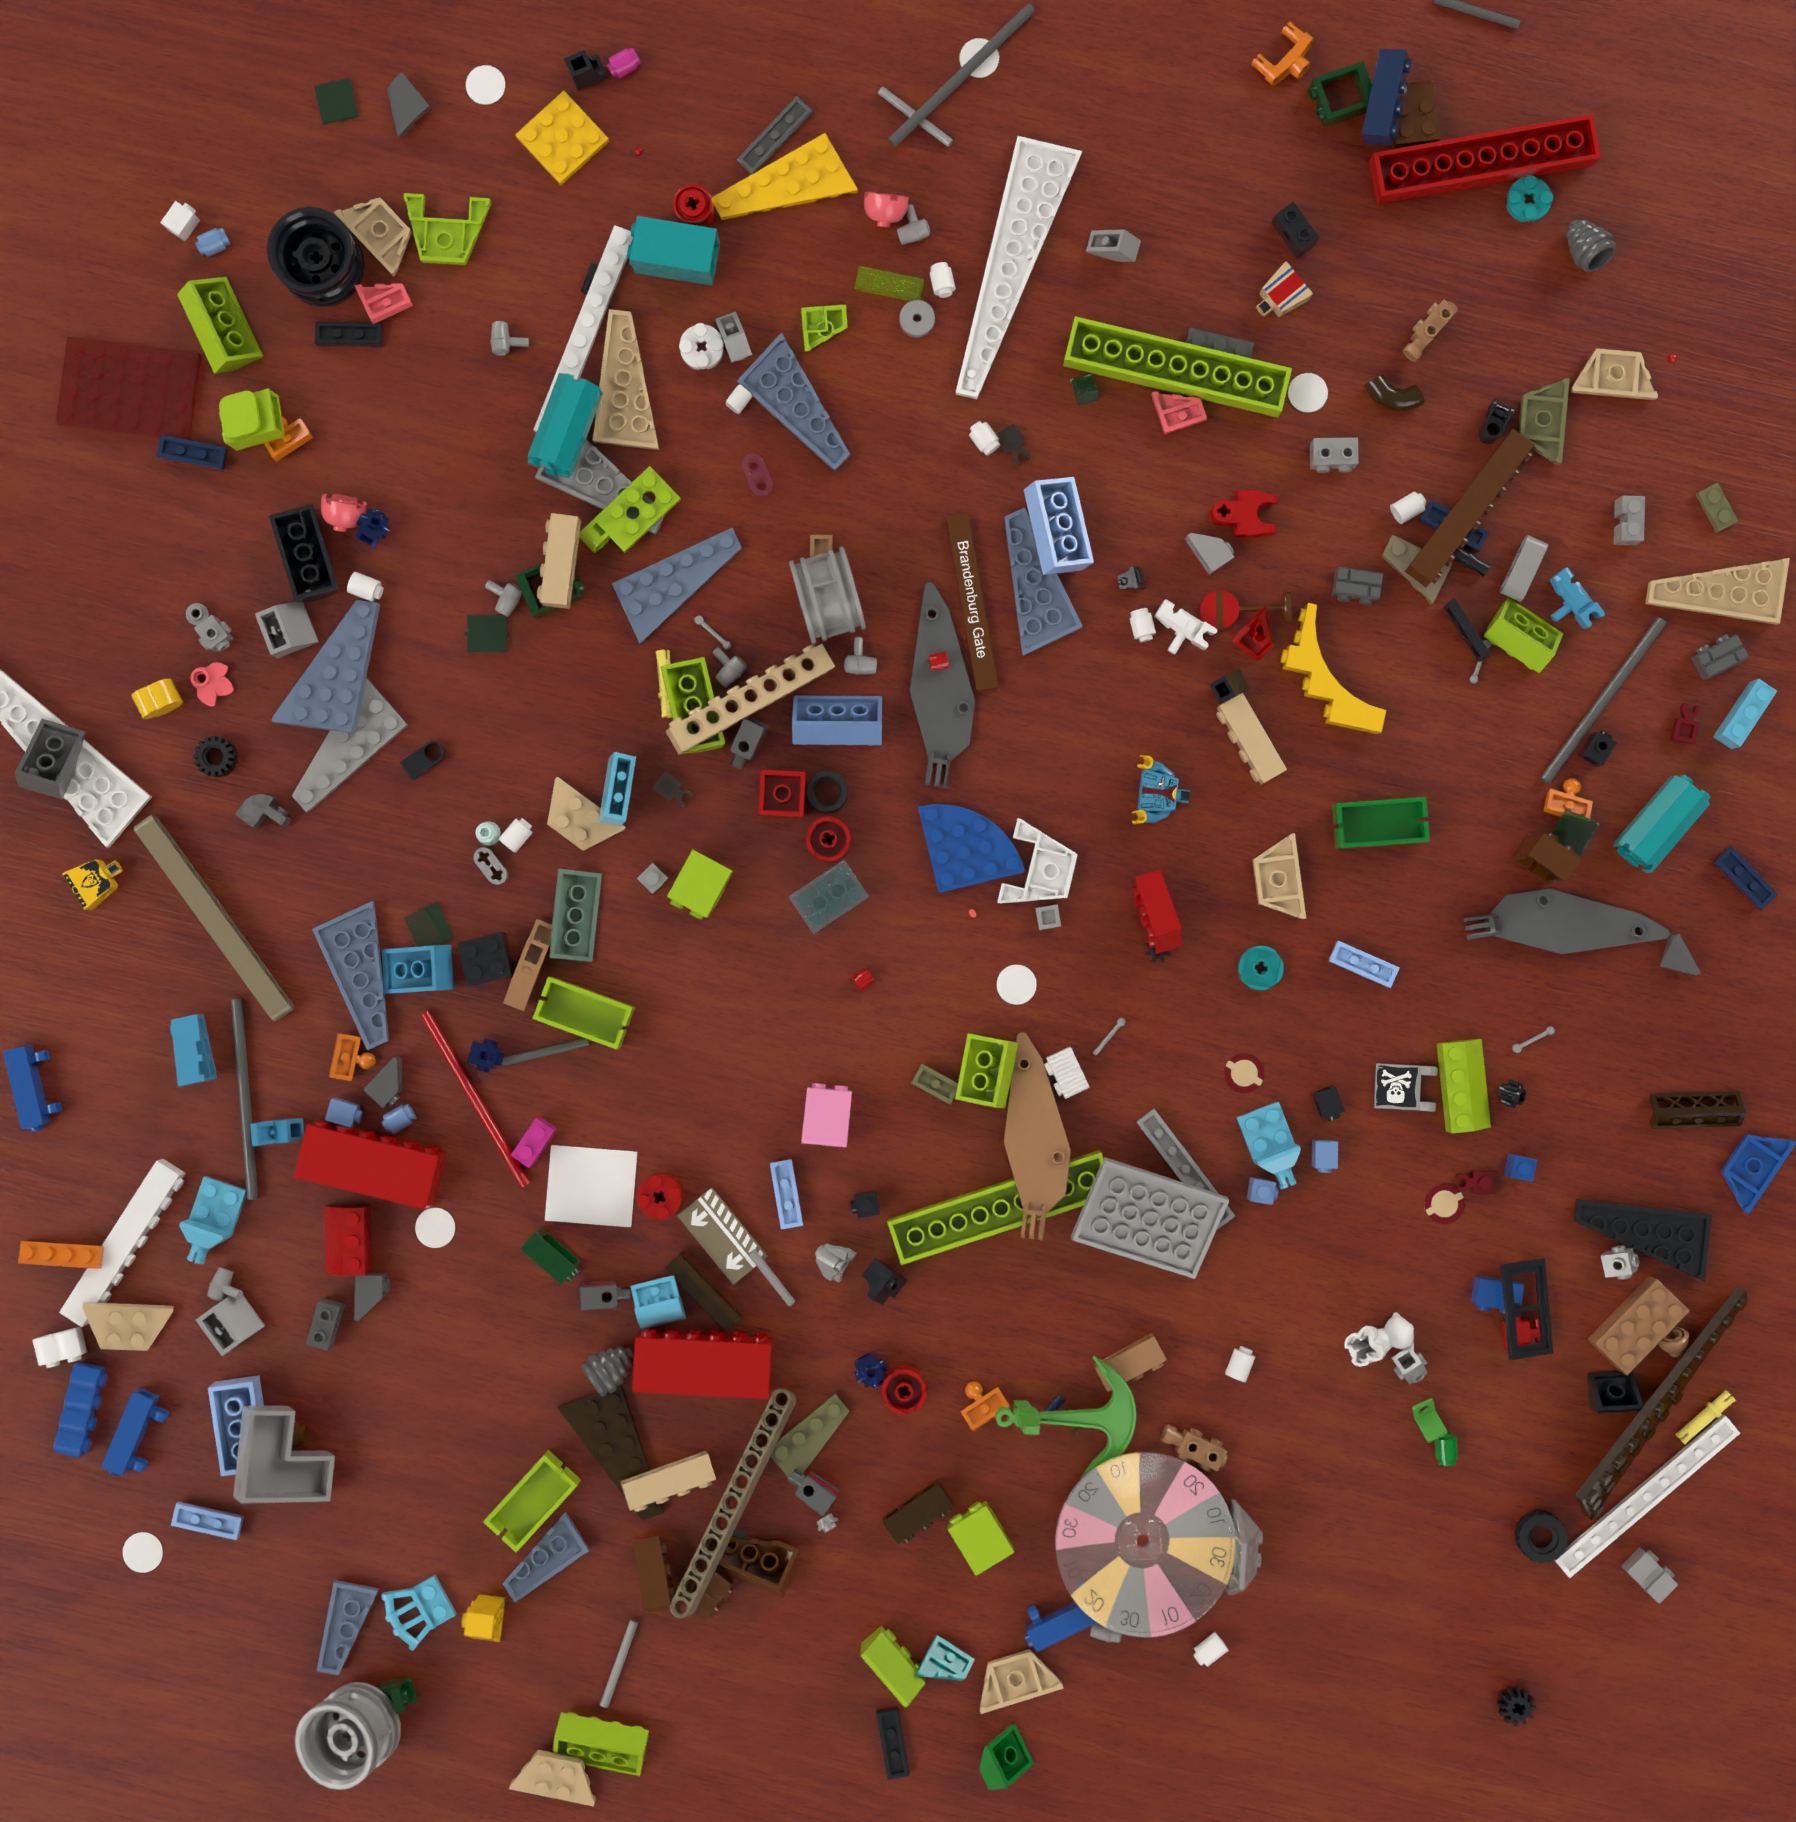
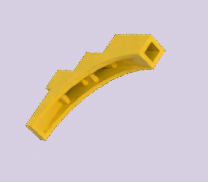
[1280,603,1386,734]

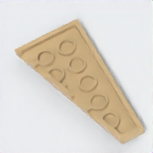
[593,309,659,450]
[1645,558,1790,625]

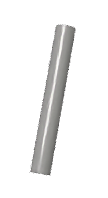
[748,1249,795,1306]

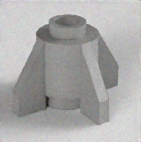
[815,1243,857,1283]

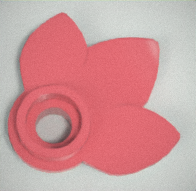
[190,662,234,707]

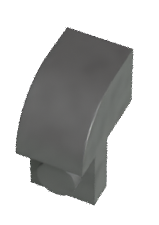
[235,794,292,829]

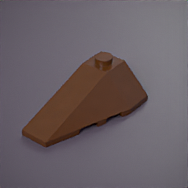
[710,1537,800,1598]

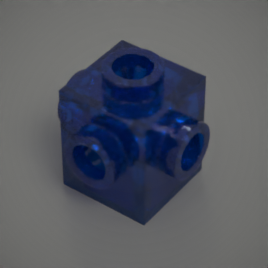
[355,508,390,547]
[467,1039,504,1072]
[854,1350,888,1388]

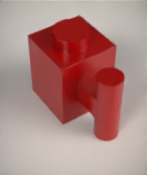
[1501,1316,1541,1349]

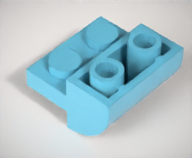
[631,1275,686,1329]

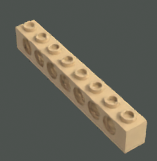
[666,644,835,755]

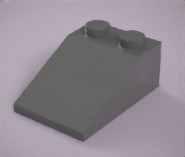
[15,719,86,800]

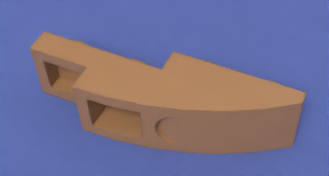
[503,919,552,1011]

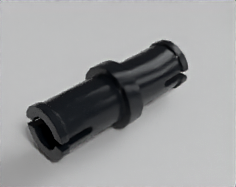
[1453,548,1491,577]

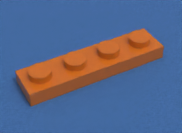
[18,1241,104,1269]

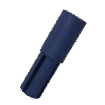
[1043,1394,1065,1412]

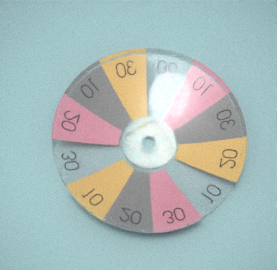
[1055,1452,1235,1637]

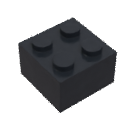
[457,932,515,987]

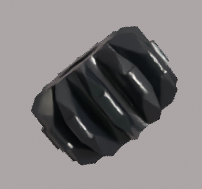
[1496,1685,1536,1726]

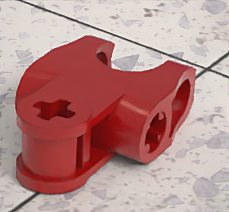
[1209,490,1278,538]

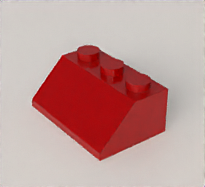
[324,1205,371,1276]

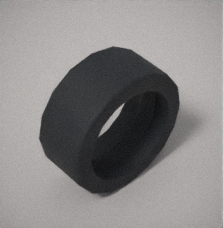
[806,770,848,814]

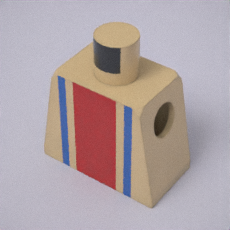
[1256,261,1313,317]

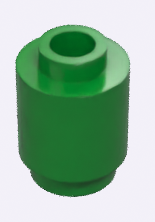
[1434,1431,1458,1466]

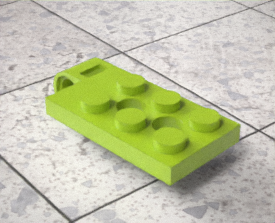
[579,466,681,553]

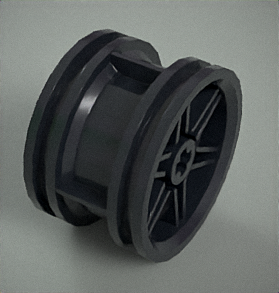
[267,207,365,307]

